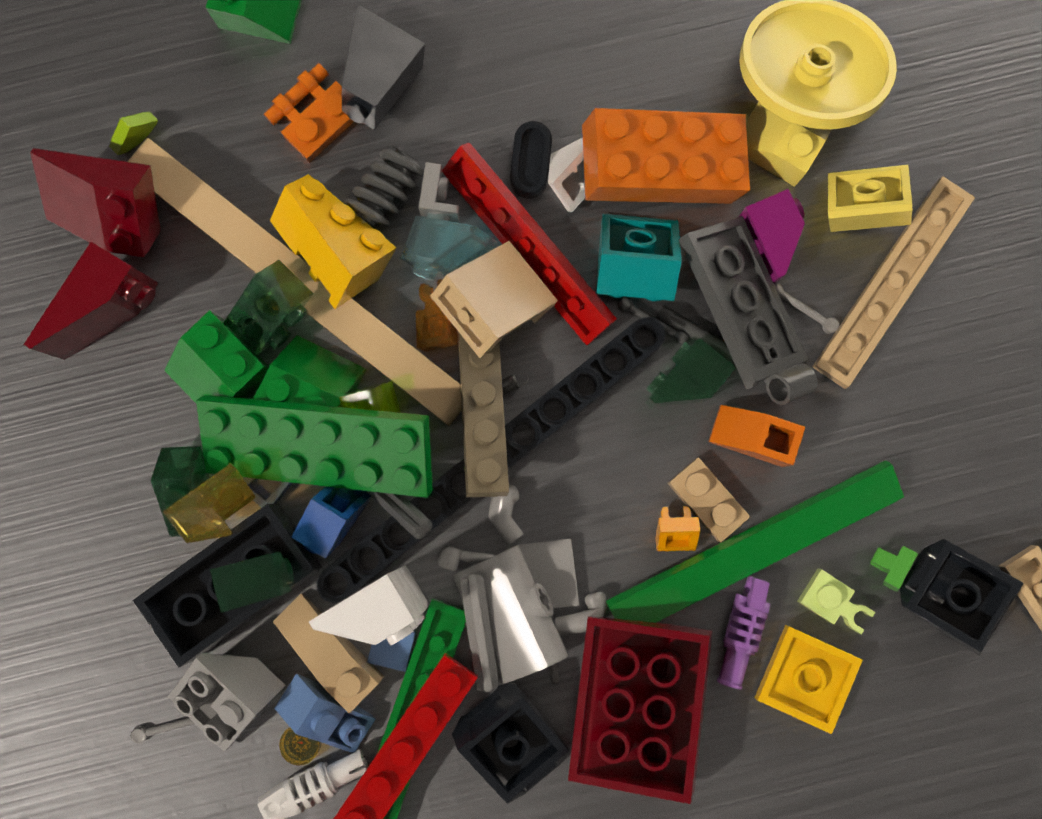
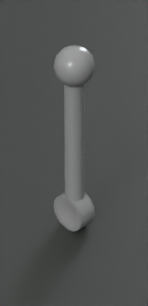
[774,283,839,334]
[130,716,206,744]

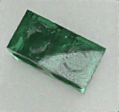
[223,260,314,356]

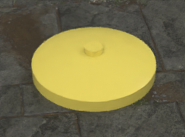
[739,0,897,129]

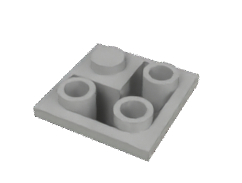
[168,653,286,752]

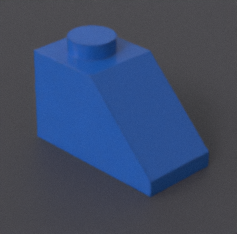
[291,486,372,559]

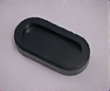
[510,121,552,199]

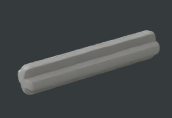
[460,574,499,692]

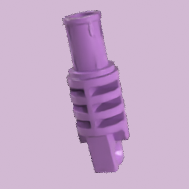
[717,576,770,690]

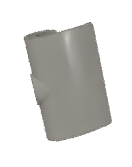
[453,545,569,684]

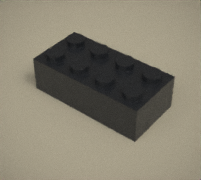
[133,504,323,668]

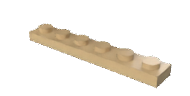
[812,176,975,389]

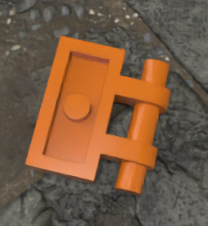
[263,63,355,163]

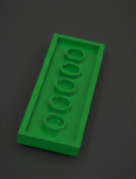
[196,395,433,498]

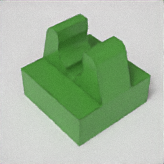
[870,546,918,592]

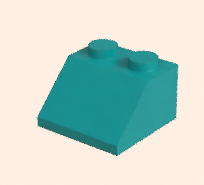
[596,214,682,301]

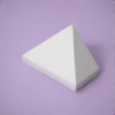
[548,137,585,212]

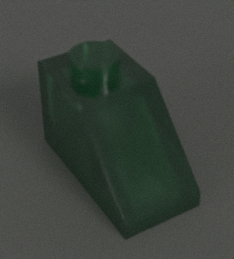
[210,552,294,613]

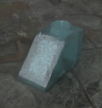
[400,215,497,281]

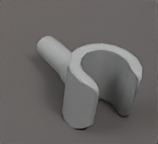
[437,545,494,571]

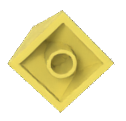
[828,165,913,232]

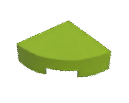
[109,111,158,156]

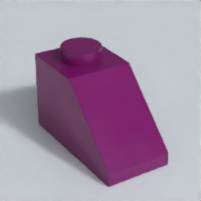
[738,189,805,283]

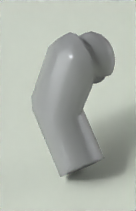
[488,484,524,545]
[555,591,609,637]

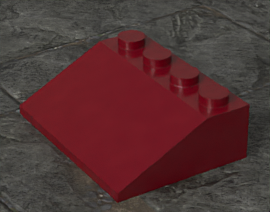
[568,616,713,804]

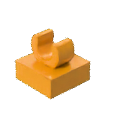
[655,506,700,551]

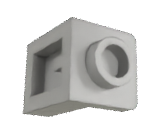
[419,162,460,226]

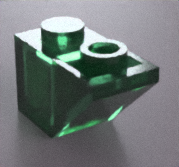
[645,338,736,407]
[150,446,210,537]

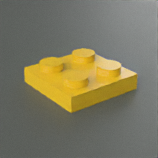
[754,625,863,734]

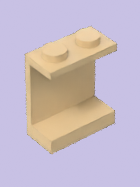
[430,241,558,358]

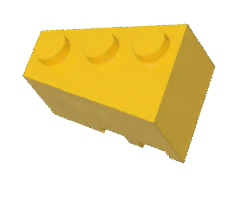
[270,174,397,309]

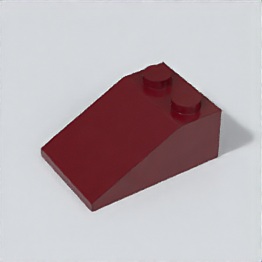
[30,148,161,257]
[23,242,159,360]

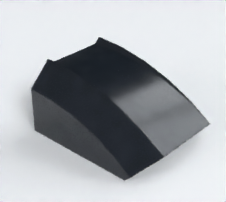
[900,539,1024,656]
[452,682,570,804]

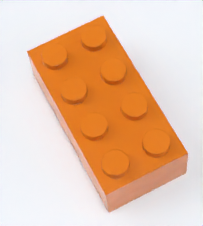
[582,108,750,204]

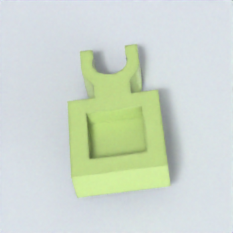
[797,568,875,634]

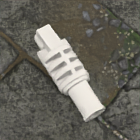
[257,749,369,819]

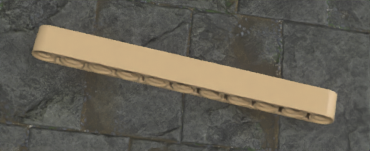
[127,138,462,426]

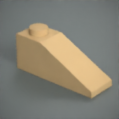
[273,593,385,713]

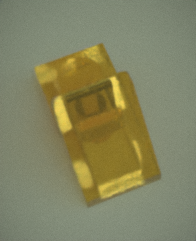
[163,463,256,543]

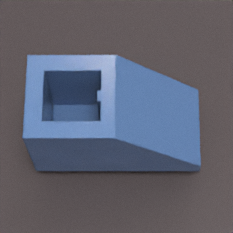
[274,674,376,753]

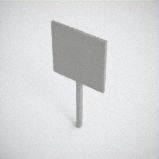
[506,538,580,684]

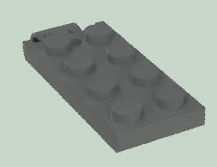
[678,216,817,405]

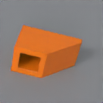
[708,405,806,467]

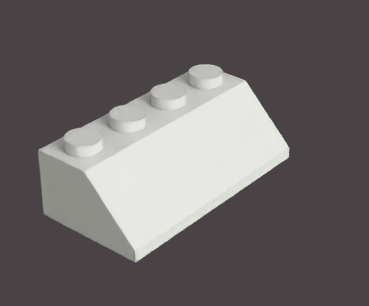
[309,565,430,646]

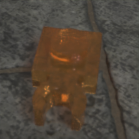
[416,279,458,351]

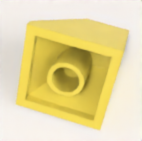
[746,102,831,187]

